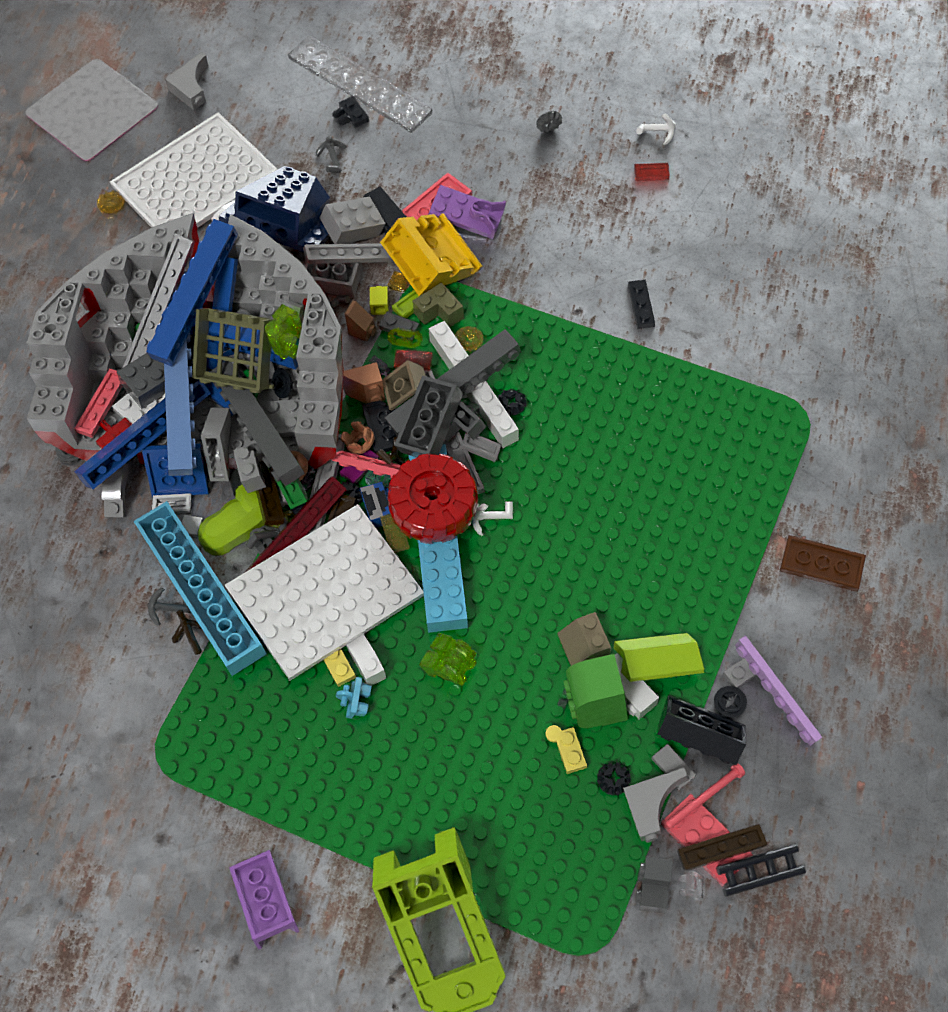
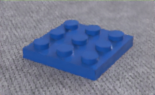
[142,443,209,497]

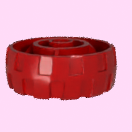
[387,453,478,544]

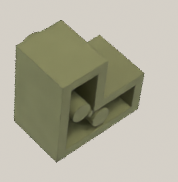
[413,283,464,327]

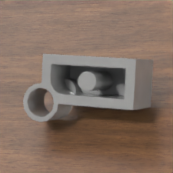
[233,441,266,493]

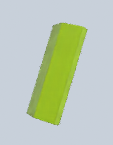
[614,633,704,682]

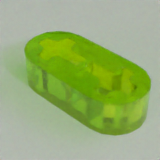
[387,328,423,348]

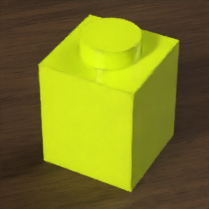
[370,286,389,315]

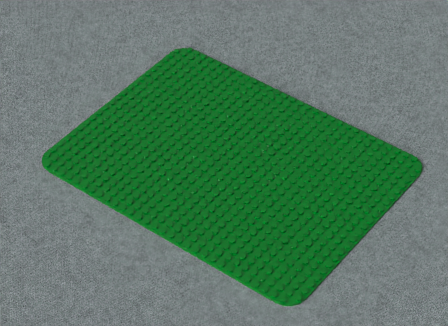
[155,282,811,957]

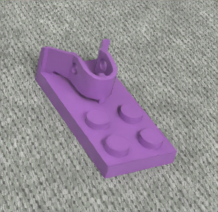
[428,185,506,239]
[229,850,300,950]

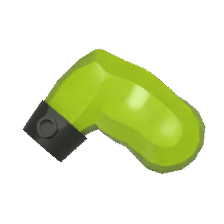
[198,468,268,556]

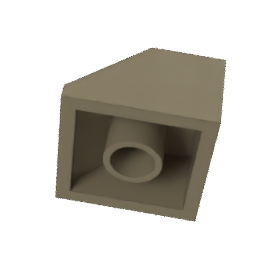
[382,360,425,410]
[557,612,611,666]

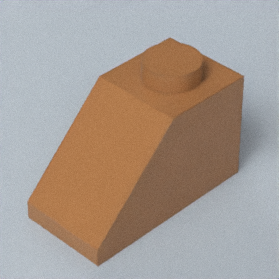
[345,300,376,341]

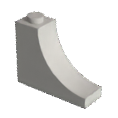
[165,52,209,110]
[201,408,232,481]
[623,768,688,842]

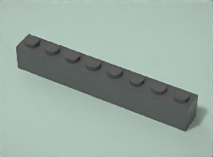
[385,329,521,436]
[210,361,305,486]

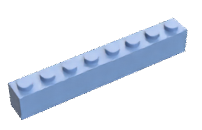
[164,332,196,476]

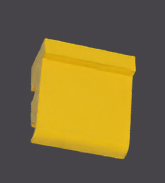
[380,213,482,296]

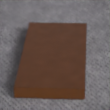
[780,535,866,592]

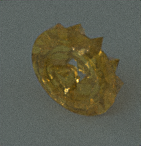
[97,190,124,214]
[455,326,483,353]

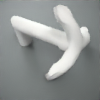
[636,114,676,146]
[472,502,513,537]

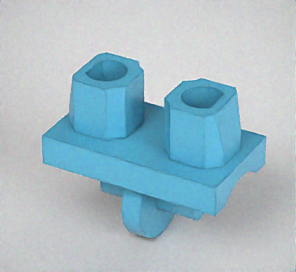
[336,677,371,719]

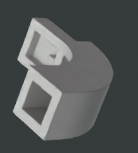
[102,458,133,517]

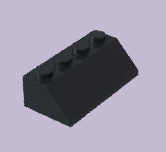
[657,695,746,765]

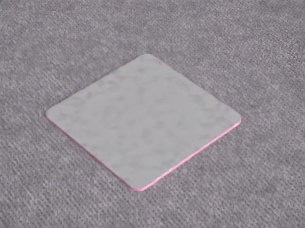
[26,59,158,161]

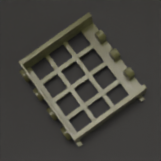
[192,308,279,393]

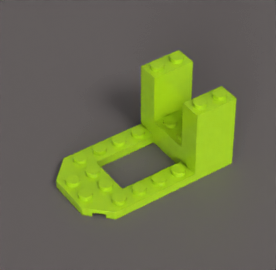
[372,827,506,1012]

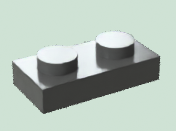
[379,312,420,341]

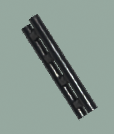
[716,844,806,897]

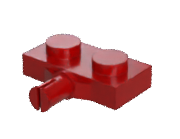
[96,417,132,449]

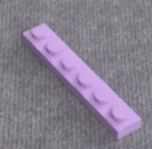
[735,635,822,746]

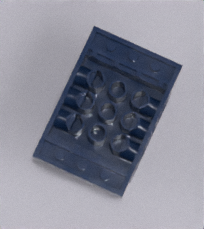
[219,166,330,252]

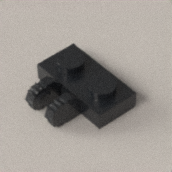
[332,96,369,128]

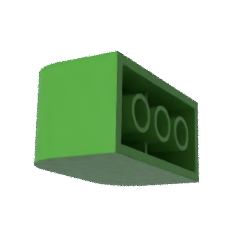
[563,654,628,728]

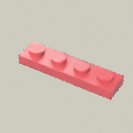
[74,368,123,438]
[332,450,401,478]

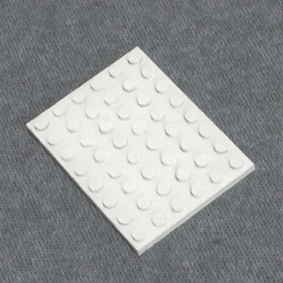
[110,112,278,228]
[225,504,424,681]

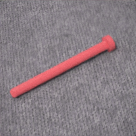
[665,763,745,829]

